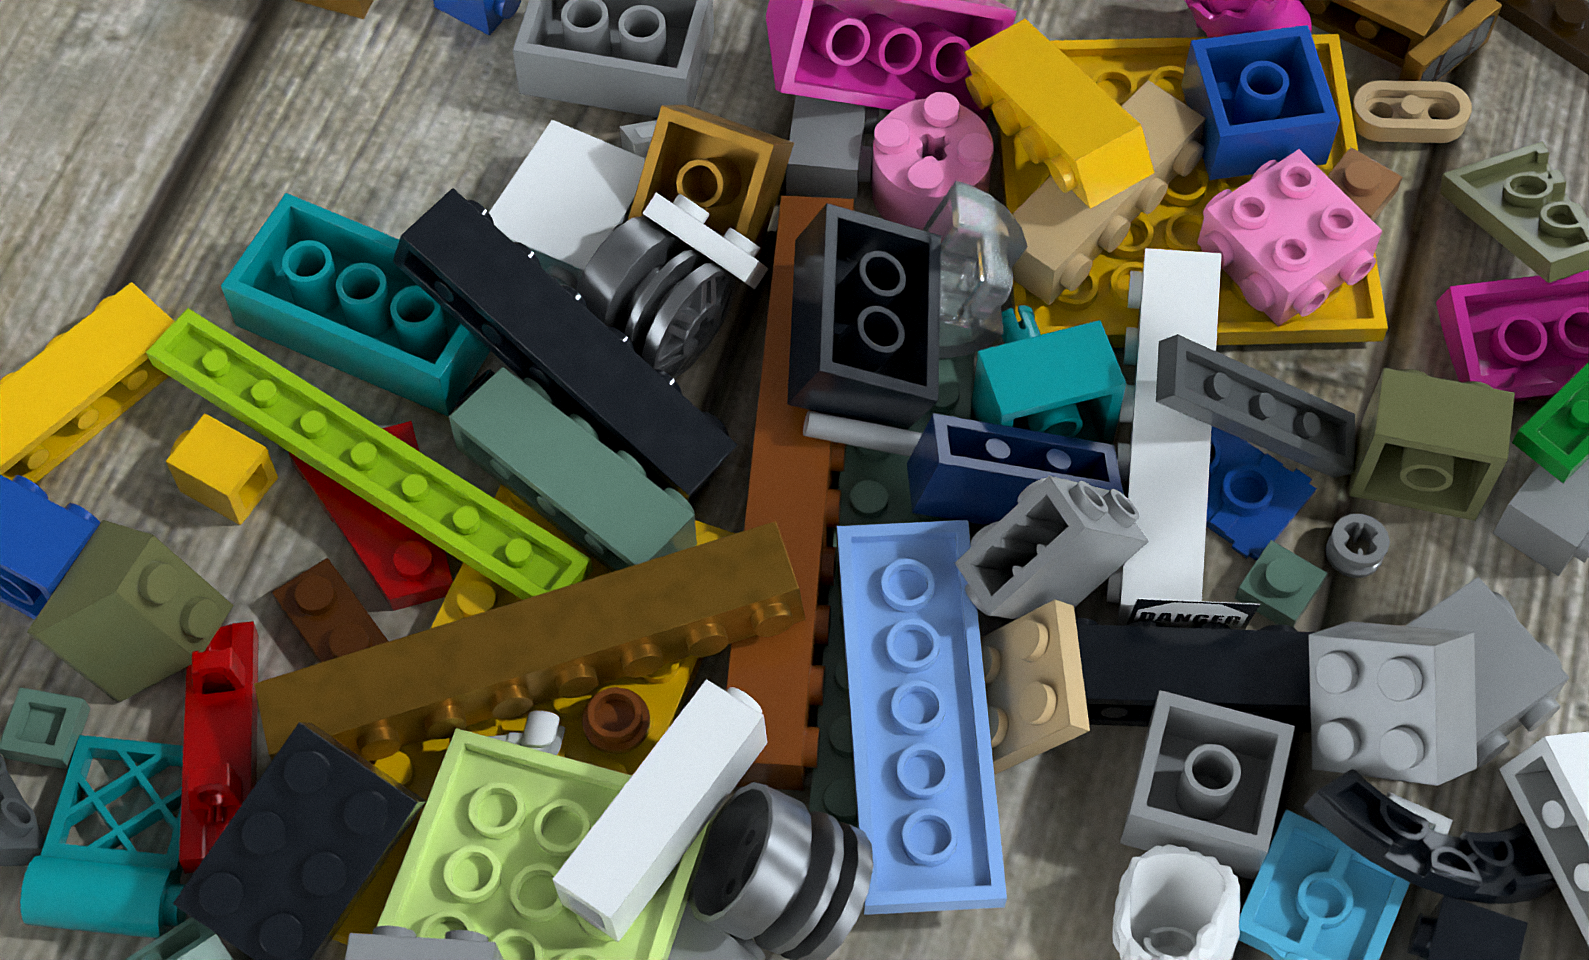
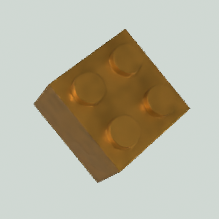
[628,105,794,258]

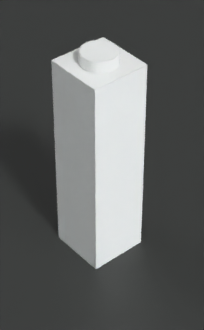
[552,679,768,942]

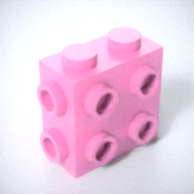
[1198,149,1382,326]

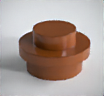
[582,687,650,755]

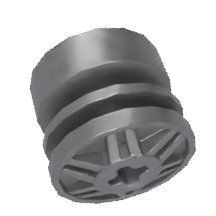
[575,216,735,379]
[690,782,873,960]

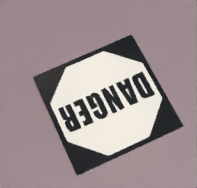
[1126,598,1260,630]

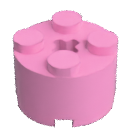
[871,92,994,237]

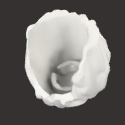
[1112,844,1240,960]

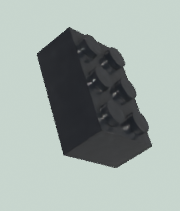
[787,203,941,430]
[173,722,427,960]

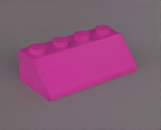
[766,0,1017,124]

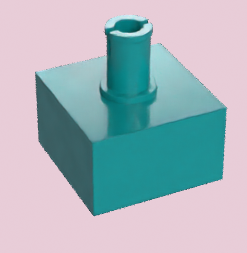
[971,305,1126,445]

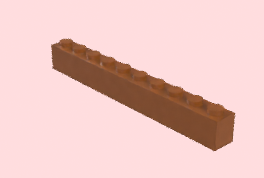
[726,196,854,791]

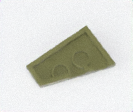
[1440,141,1589,283]

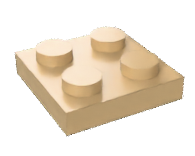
[980,600,1090,775]

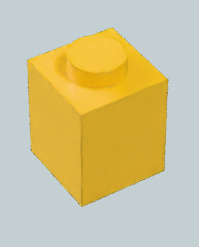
[166,413,278,526]

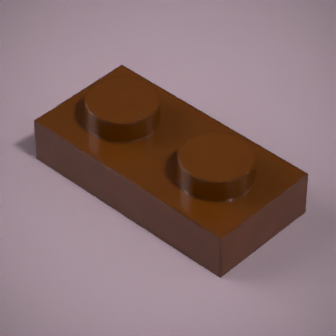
[272,558,389,663]

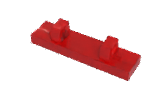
[179,621,259,874]

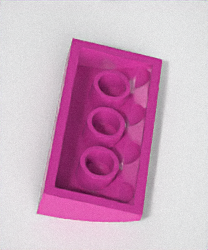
[1436,270,1589,402]

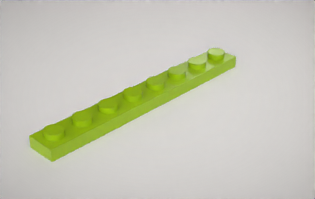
[146,308,593,600]

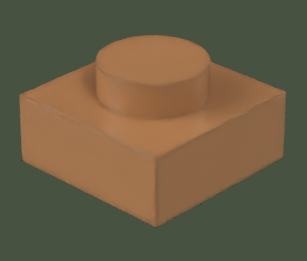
[1327,147,1403,222]

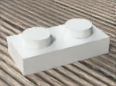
[643,192,768,289]

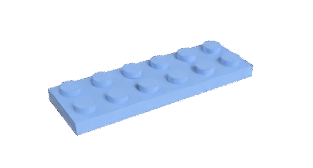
[836,520,1007,915]

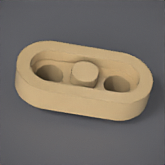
[1351,80,1472,143]

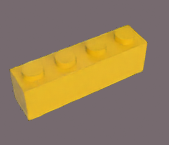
[964,18,1155,209]
[0,282,175,483]

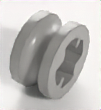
[1326,514,1390,578]

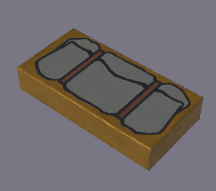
[1398,0,1502,82]

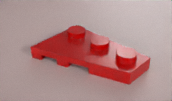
[288,421,453,611]

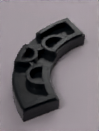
[1303,768,1558,904]

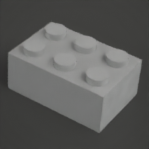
[512,0,714,117]

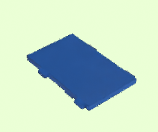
[1206,426,1317,561]

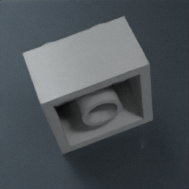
[1309,621,1477,786]
[1120,690,1295,880]

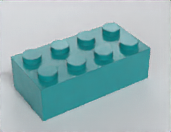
[221,193,490,417]

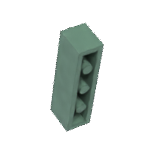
[449,366,697,572]

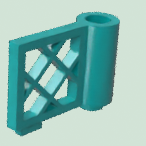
[20,735,187,939]

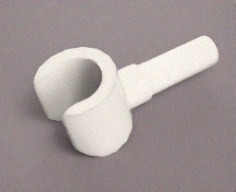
[488,710,565,755]

